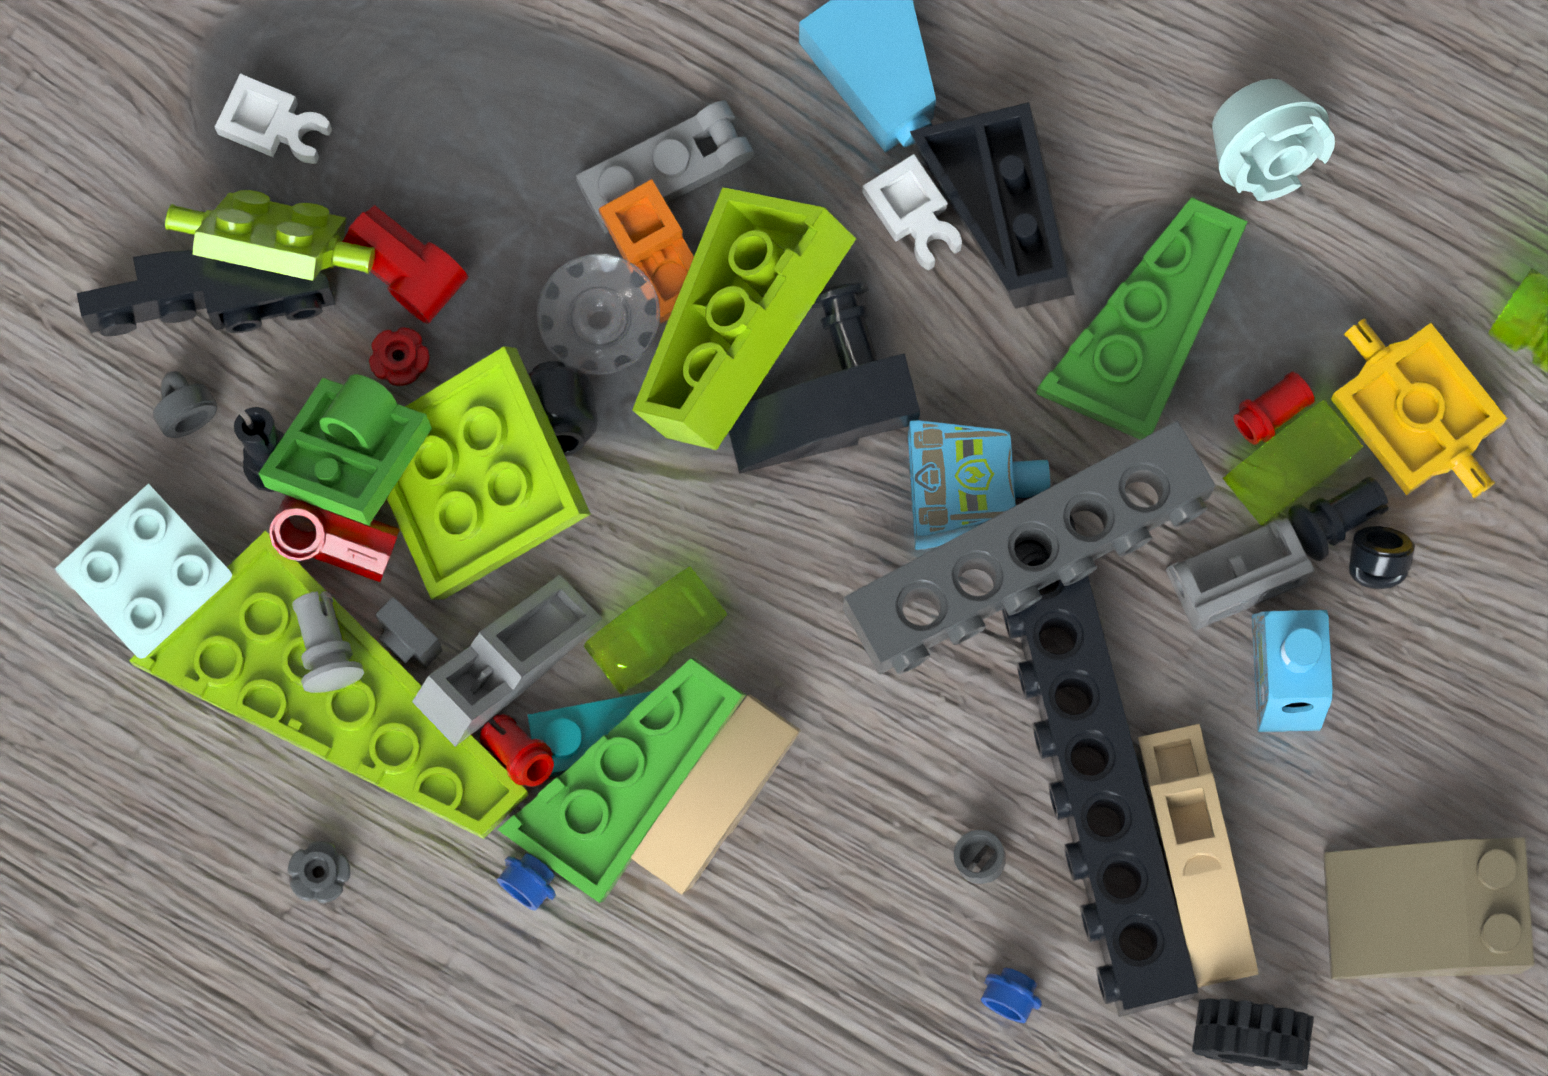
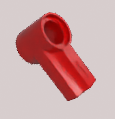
[342,205,469,324]
[269,495,400,583]

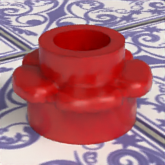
[369,327,430,386]

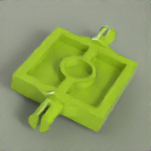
[165,190,375,281]

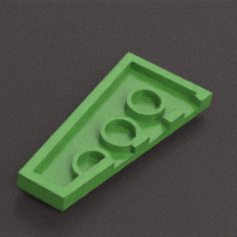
[1036,197,1248,440]
[497,658,746,903]

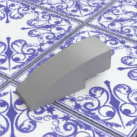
[412,575,602,746]

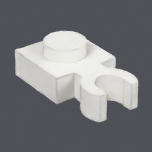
[215,74,332,164]
[862,154,962,271]

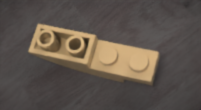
[1138,724,1258,988]

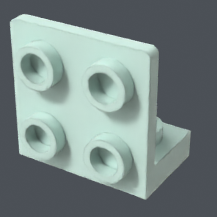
[55,483,232,659]

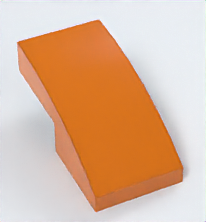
[598,179,694,324]

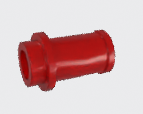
[1233,371,1315,445]
[480,714,554,787]

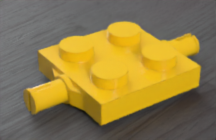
[1331,318,1507,499]

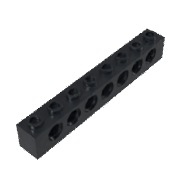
[1002,516,1199,1017]

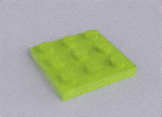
[387,346,591,600]

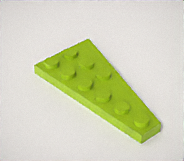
[129,530,529,839]

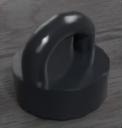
[1349,526,1415,589]

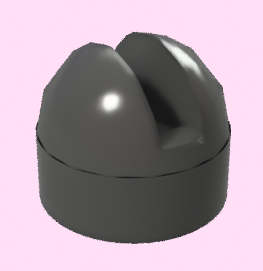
[953,830,1006,884]

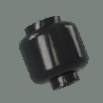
[528,361,598,456]

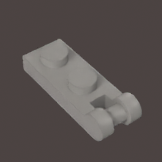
[576,100,755,234]

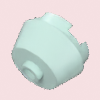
[1212,79,1335,201]

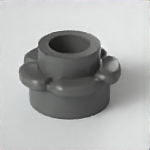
[288,841,351,903]

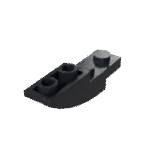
[76,250,335,336]

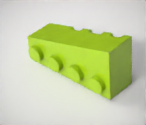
[632,187,856,450]

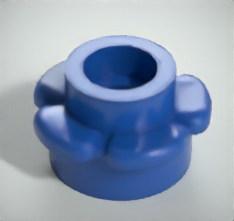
[497,853,556,911]
[981,968,1042,1023]

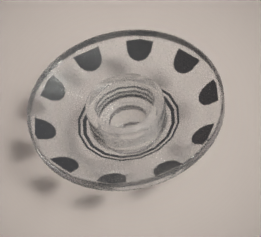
[537,254,660,375]

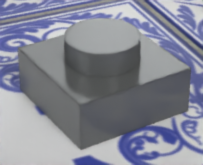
[375,597,443,668]

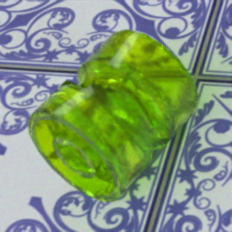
[1487,268,1548,373]

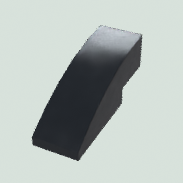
[728,353,920,474]

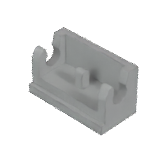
[1166,518,1315,631]

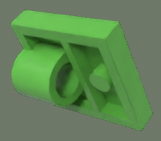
[258,374,432,526]

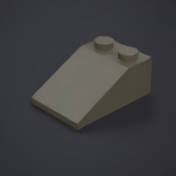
[1323,838,1534,980]

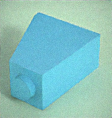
[799,0,936,153]

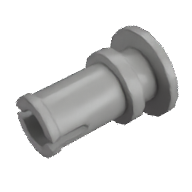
[292,591,364,693]

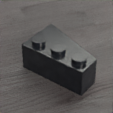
[909,102,1075,309]

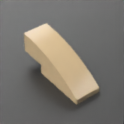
[631,694,801,895]

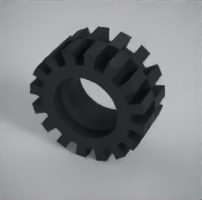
[1192,998,1314,1071]

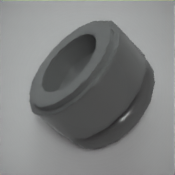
[153,371,217,438]

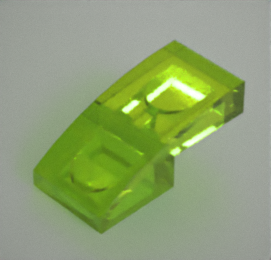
[1222,400,1364,526]
[583,566,728,694]

